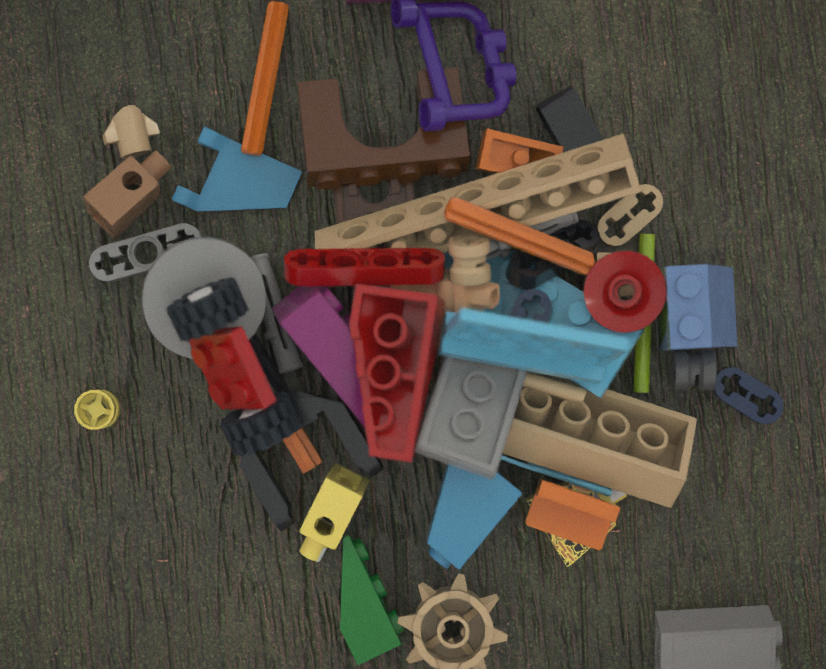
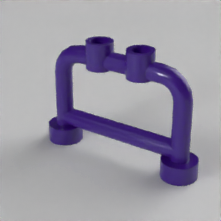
[391,0,516,131]

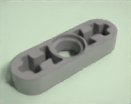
[89,223,203,282]

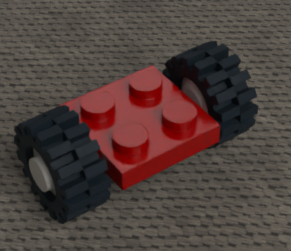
[166,277,301,456]

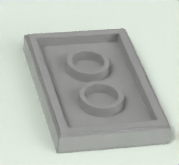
[415,356,527,480]

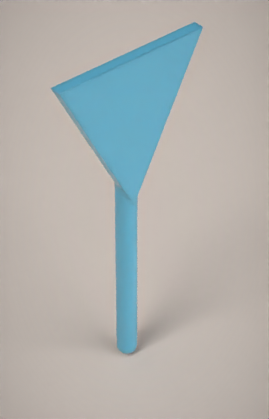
[501,455,612,496]

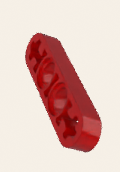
[284,248,445,286]

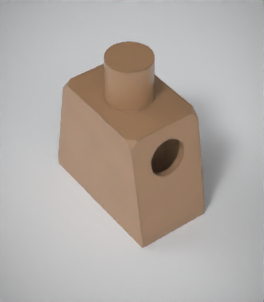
[83,150,172,240]

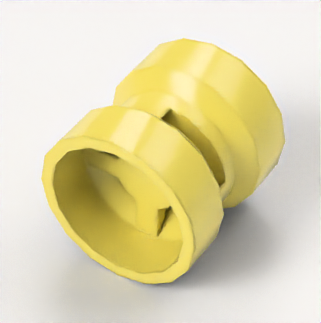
[74,390,120,430]

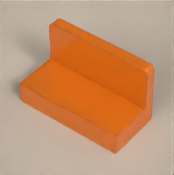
[525,478,621,550]

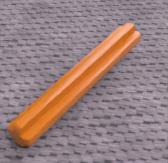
[241,1,289,156]
[444,197,595,275]

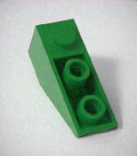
[340,532,405,665]

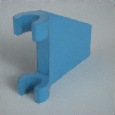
[172,127,302,212]

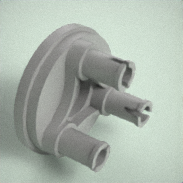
[142,237,266,359]

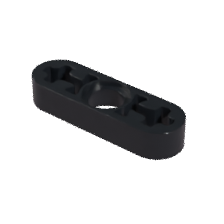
[505,219,600,290]

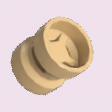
[448,234,491,286]

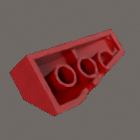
[349,284,445,463]

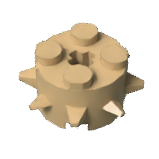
[397,573,508,669]

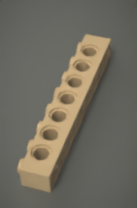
[315,133,641,289]

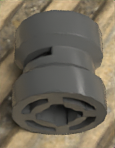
[671,351,716,390]

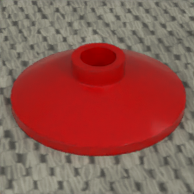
[584,251,666,333]

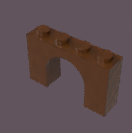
[297,67,470,190]

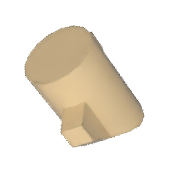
[102,105,160,159]

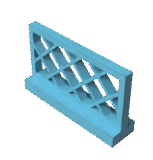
[438,308,629,384]

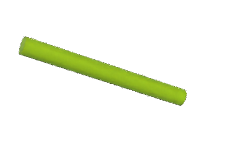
[633,234,655,393]

